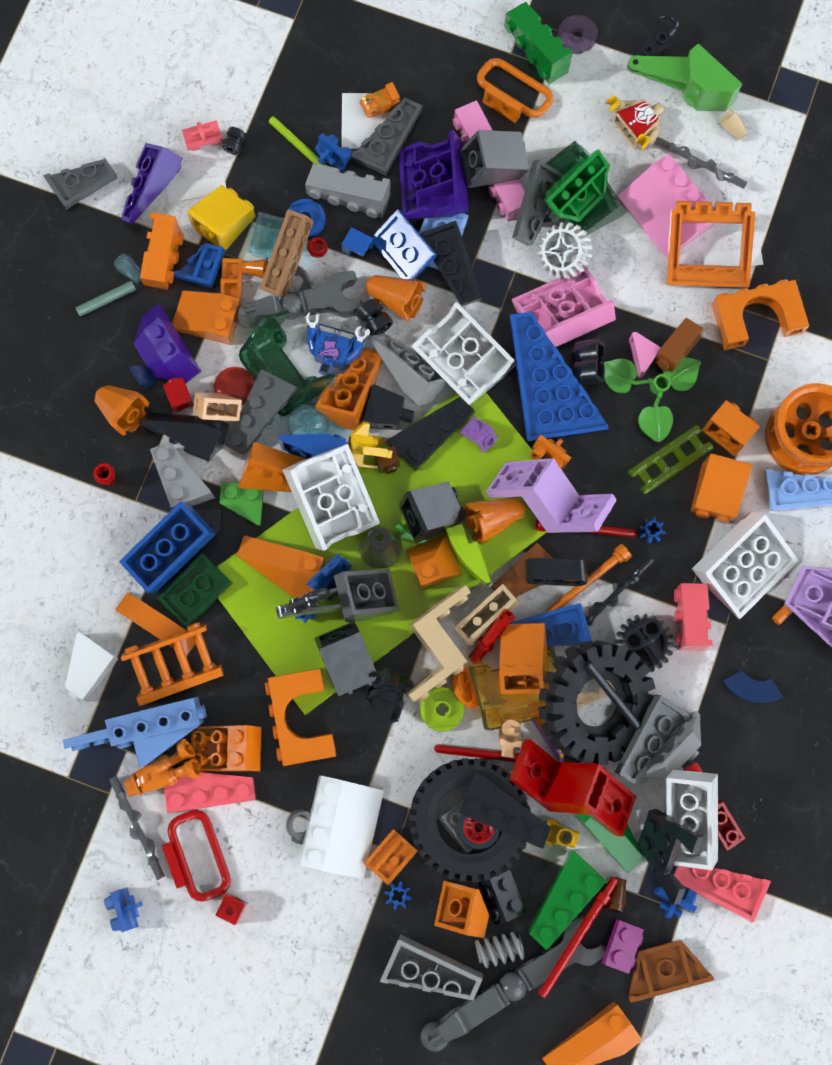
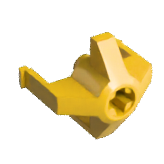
[348,421,392,469]

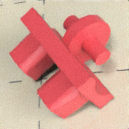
[182,120,223,151]

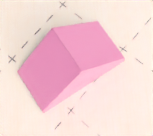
[629,332,661,378]

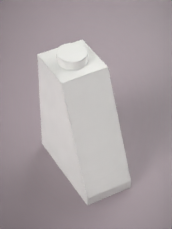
[65,632,118,702]

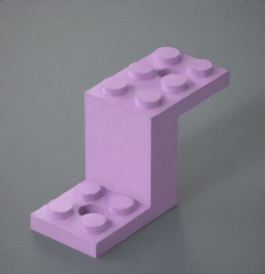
[486,458,616,533]

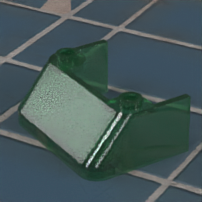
[239,310,336,416]

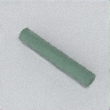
[75,281,136,317]

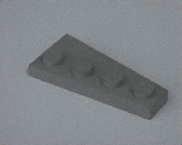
[225,369,299,455]

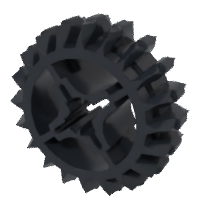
[615,614,674,672]

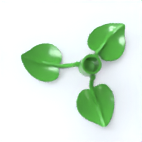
[604,357,701,442]

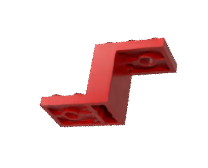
[509,739,637,837]

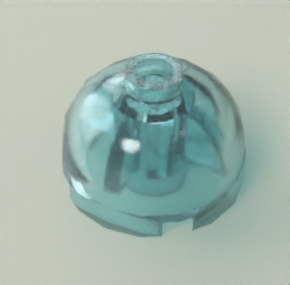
[287,402,329,435]

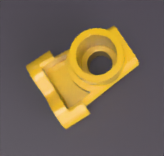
[545,818,580,848]

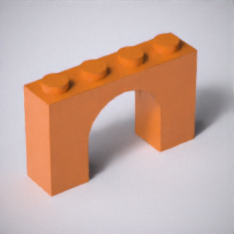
[711,279,809,350]
[265,668,336,766]

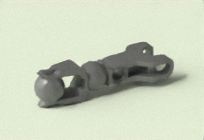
[237,271,363,329]

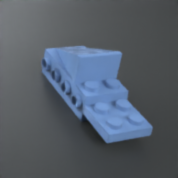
[63,697,207,767]

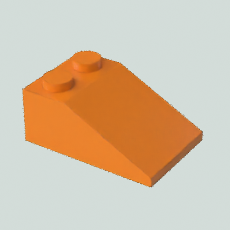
[172,291,241,345]

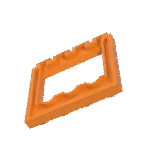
[666,201,755,288]

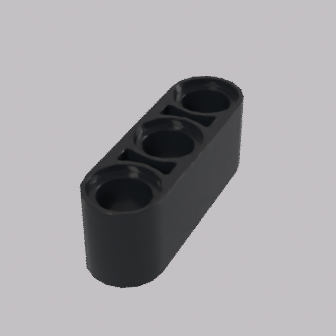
[525,558,588,586]

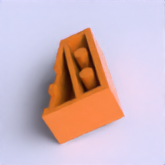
[140,212,184,290]
[238,442,306,492]

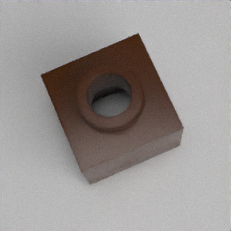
[375,446,400,474]

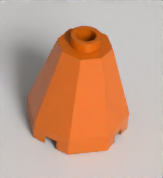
[95,385,149,436]

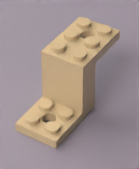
[404,585,471,702]

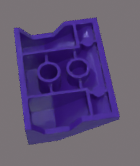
[399,130,469,219]

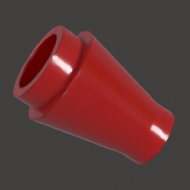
[93,463,115,486]

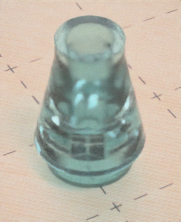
[114,253,141,284]

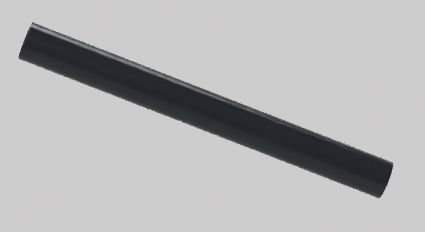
[584,661,641,729]

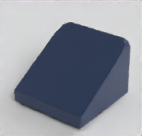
[129,366,157,390]

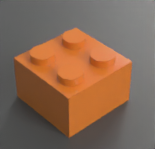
[702,400,760,457]

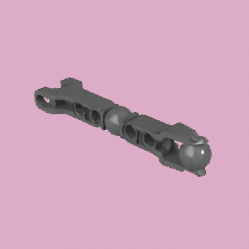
[420,914,607,1052]

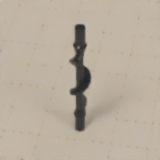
[585,556,654,627]

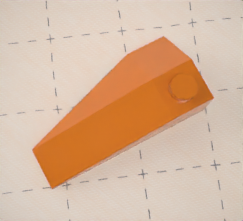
[315,348,383,431]

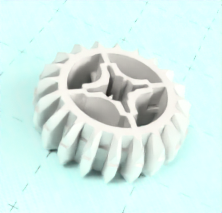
[537,222,592,279]

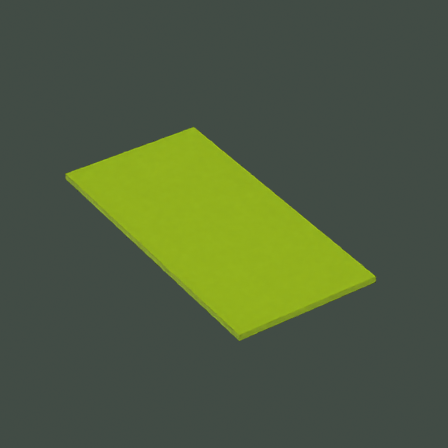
[217,392,547,715]

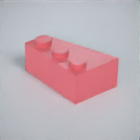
[674,583,713,651]

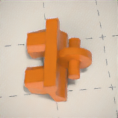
[530,435,571,470]

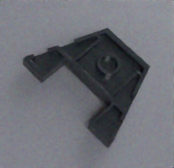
[638,809,704,905]

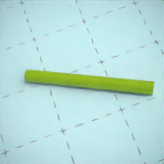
[268,116,328,166]

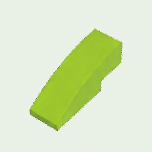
[445,524,491,587]

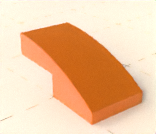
[221,258,244,300]

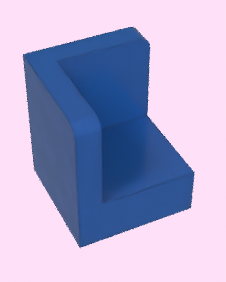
[341,227,373,256]

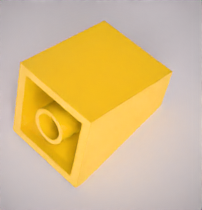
[187,185,255,251]

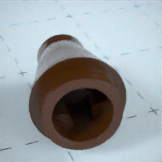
[605,877,627,913]

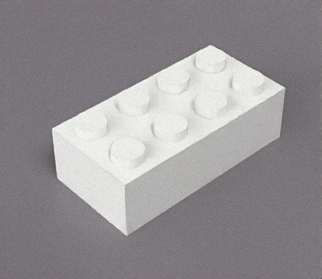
[666,770,718,870]

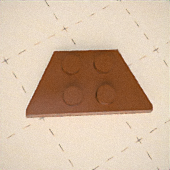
[628,939,714,1003]

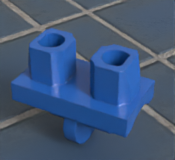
[314,133,353,172]
[653,886,697,919]
[104,887,143,932]

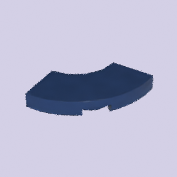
[722,670,783,704]

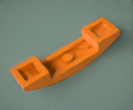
[115,592,196,657]

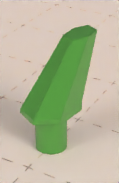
[395,522,428,544]

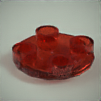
[213,367,255,406]

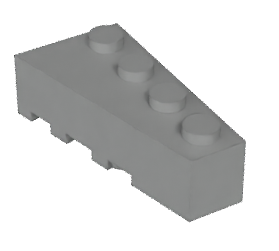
[305,163,391,219]

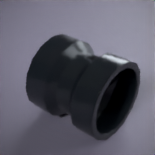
[221,126,247,155]

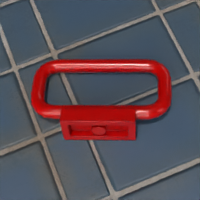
[162,810,231,902]

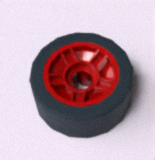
[458,815,500,849]

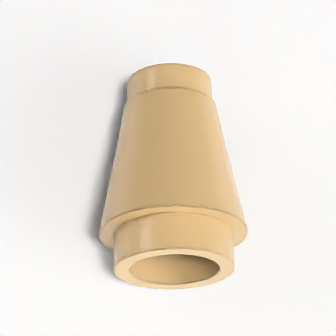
[719,109,748,141]

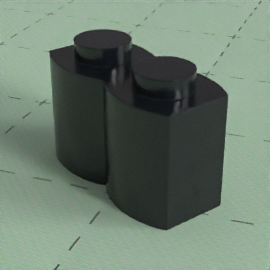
[571,338,606,386]

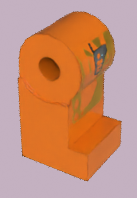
[359,82,400,118]

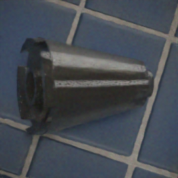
[359,527,402,569]

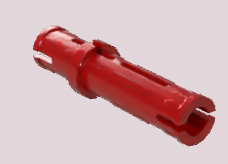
[468,609,515,665]

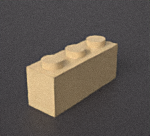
[454,584,521,647]

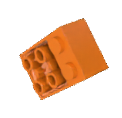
[499,623,549,694]
[191,725,261,772]

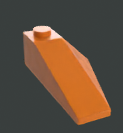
[237,536,326,598]
[542,1001,642,1065]

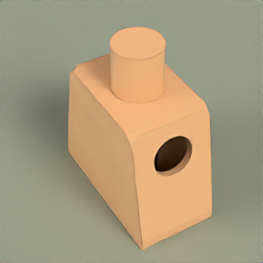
[193,392,242,421]

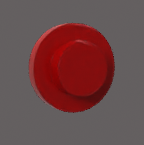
[307,237,328,258]

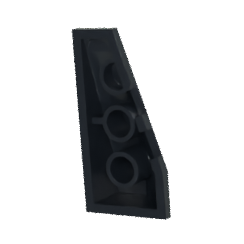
[139,412,230,462]

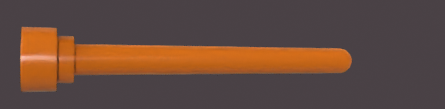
[546,544,632,612]

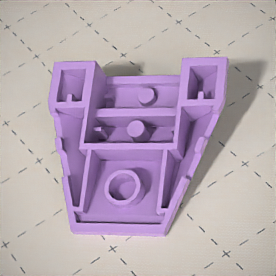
[784,566,832,647]

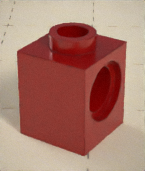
[163,377,194,413]
[215,893,248,925]

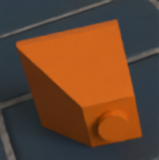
[406,535,462,590]
[434,881,489,938]

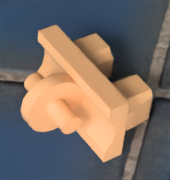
[498,719,522,758]

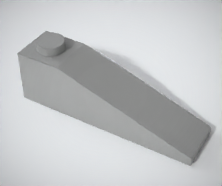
[369,333,449,405]

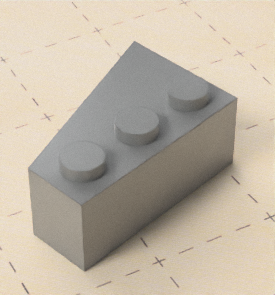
[150,442,215,509]

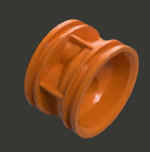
[765,383,832,475]

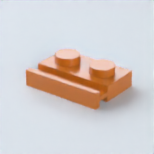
[364,829,417,885]

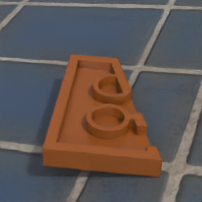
[490,543,553,597]

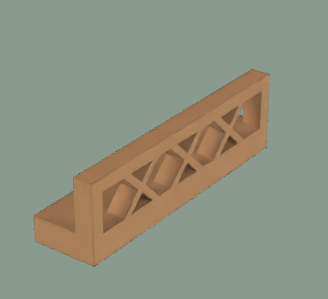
[259,209,314,298]

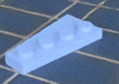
[764,469,832,512]

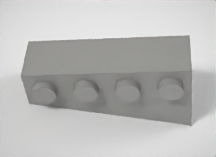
[380,934,483,1000]

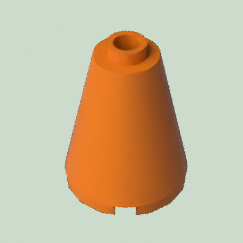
[366,275,426,322]
[464,498,526,544]

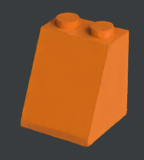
[691,454,753,524]

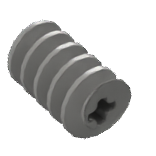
[475,932,524,968]

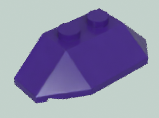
[133,304,202,383]

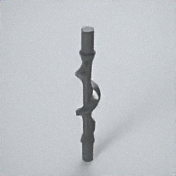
[654,137,748,189]
[109,776,165,880]

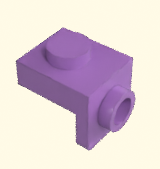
[460,416,498,453]

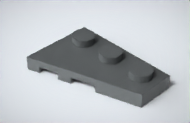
[43,159,118,210]

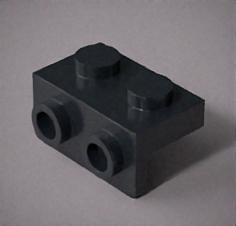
[478,870,527,925]

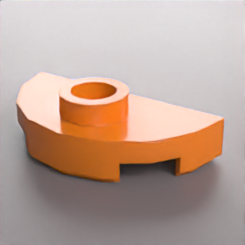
[451,668,478,709]

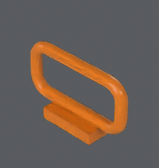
[477,58,554,123]

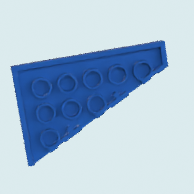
[510,312,609,441]

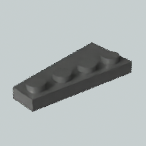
[350,97,422,176]
[512,160,564,246]
[614,694,691,784]

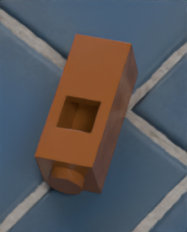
[655,317,703,373]

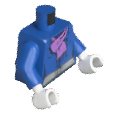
[306,312,370,376]

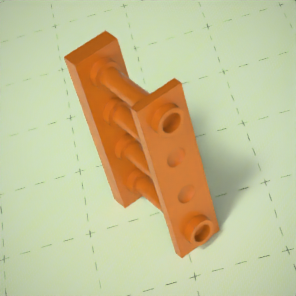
[121,622,224,706]

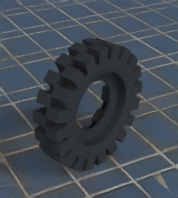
[538,640,656,765]

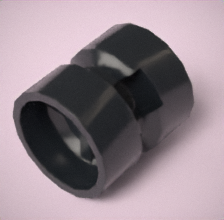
[355,298,393,336]

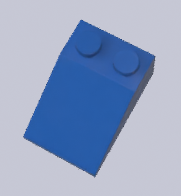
[278,434,348,459]

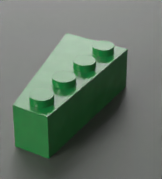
[504,1,573,84]
[528,849,607,950]

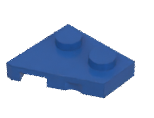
[174,243,226,288]
[306,555,352,602]

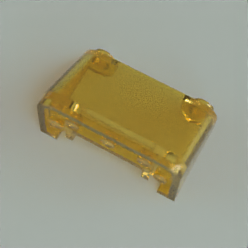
[468,645,557,731]

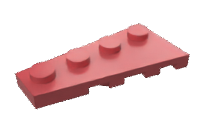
[164,772,256,813]
[673,866,771,922]

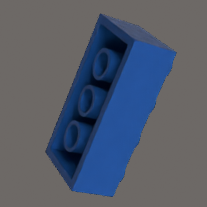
[119,501,216,593]

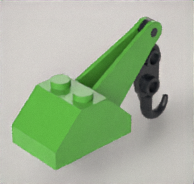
[627,13,742,112]

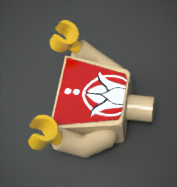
[605,95,664,151]

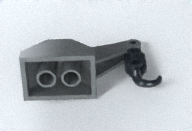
[275,569,400,623]

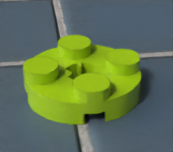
[420,687,464,732]

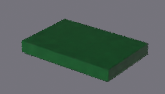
[157,552,233,629]

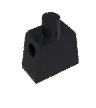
[363,384,415,430]

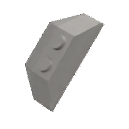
[641,711,701,778]

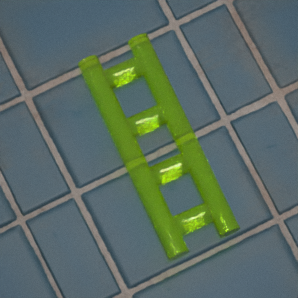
[628,425,714,495]

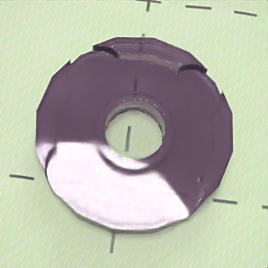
[558,15,598,54]

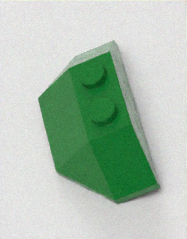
[545,149,610,222]

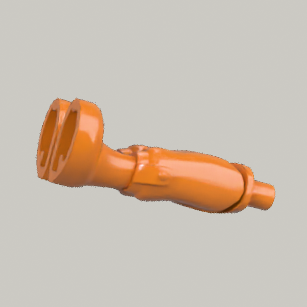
[124,739,201,797]

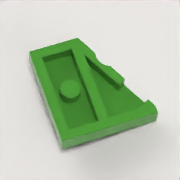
[219,482,264,527]

